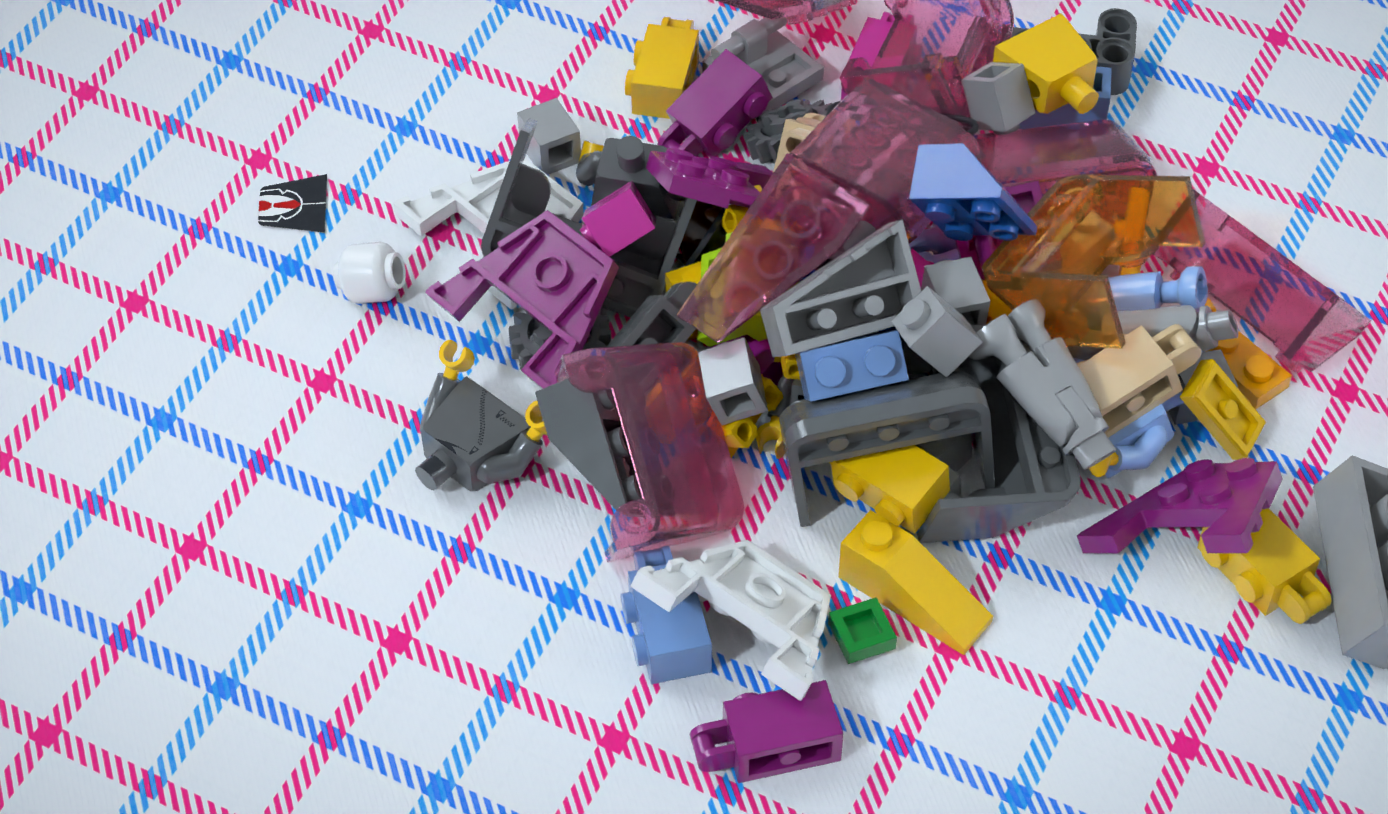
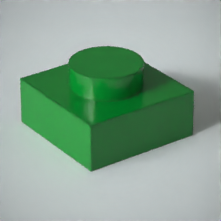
[828,597,897,664]

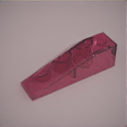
[677,153,870,343]

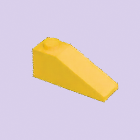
[838,510,993,655]

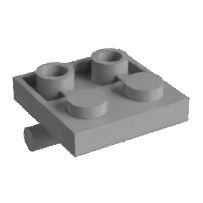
[702,10,824,117]

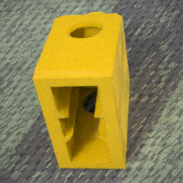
[993,13,1099,114]

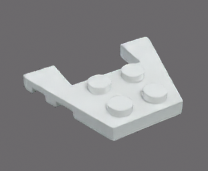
[393,158,584,310]
[631,540,831,701]

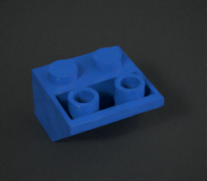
[909,143,1037,241]

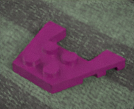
[646,148,819,232]
[425,210,619,389]
[1077,458,1283,553]

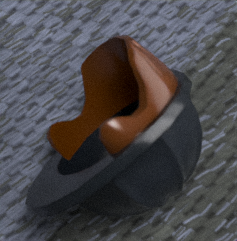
[676,200,727,268]

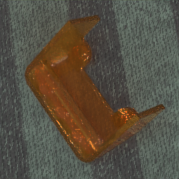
[982,174,1206,349]

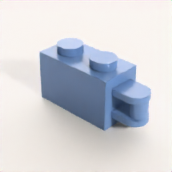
[621,545,712,684]

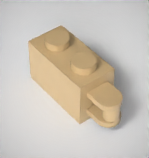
[1077,324,1202,438]

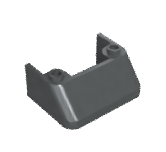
[481,118,697,318]
[899,324,1081,543]
[779,370,995,527]

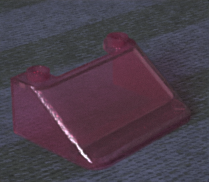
[554,342,744,563]

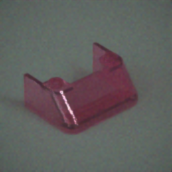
[1147,189,1372,374]

